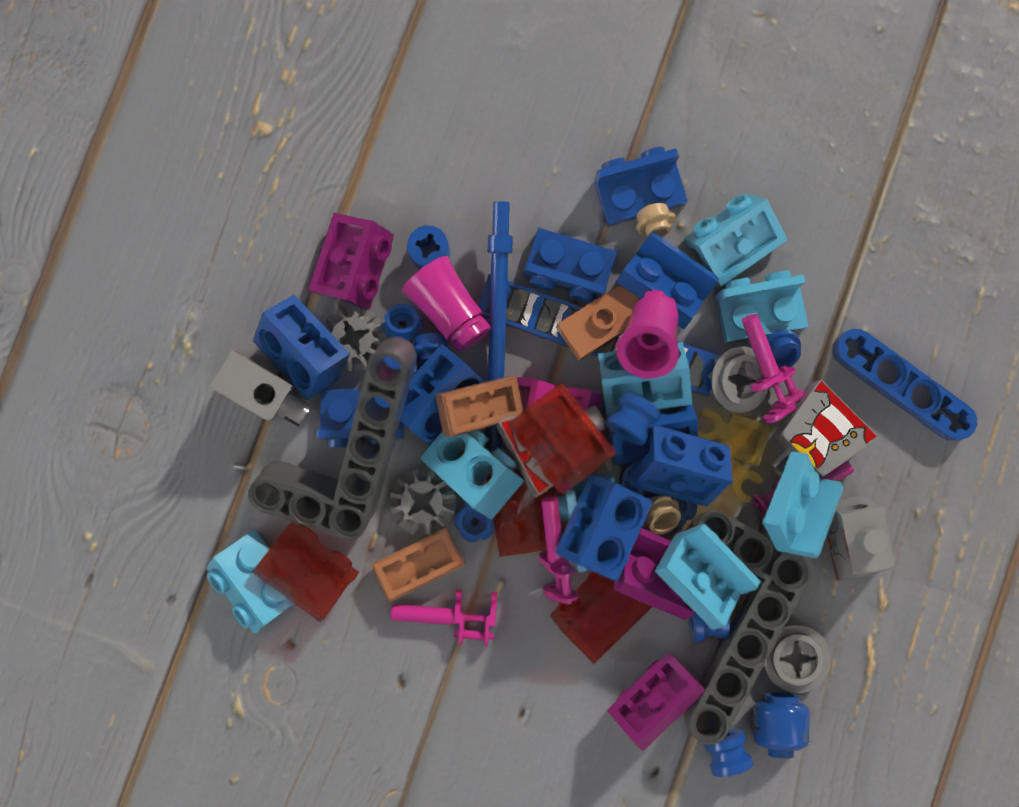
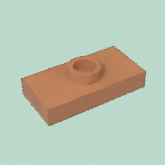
[556,285,639,362]
[435,376,523,437]
[371,527,465,603]

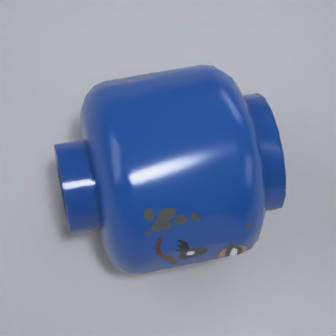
[753,692,810,759]

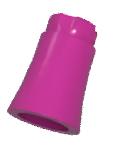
[402,256,491,352]
[616,290,679,379]

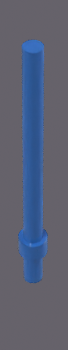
[486,201,513,452]

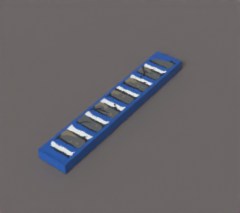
[478,274,720,397]

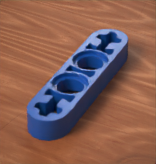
[832,329,977,440]

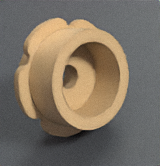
[636,203,676,238]
[643,495,681,535]

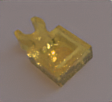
[698,409,773,467]

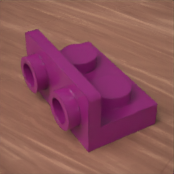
[308,213,394,310]
[614,528,695,620]
[607,651,706,751]

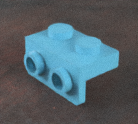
[655,524,760,630]
[206,529,304,634]

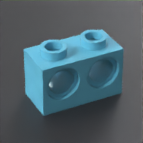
[598,342,692,416]
[420,429,525,520]

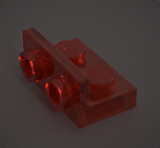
[509,383,616,494]
[252,522,359,622]
[550,571,652,664]

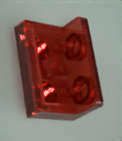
[486,469,563,557]

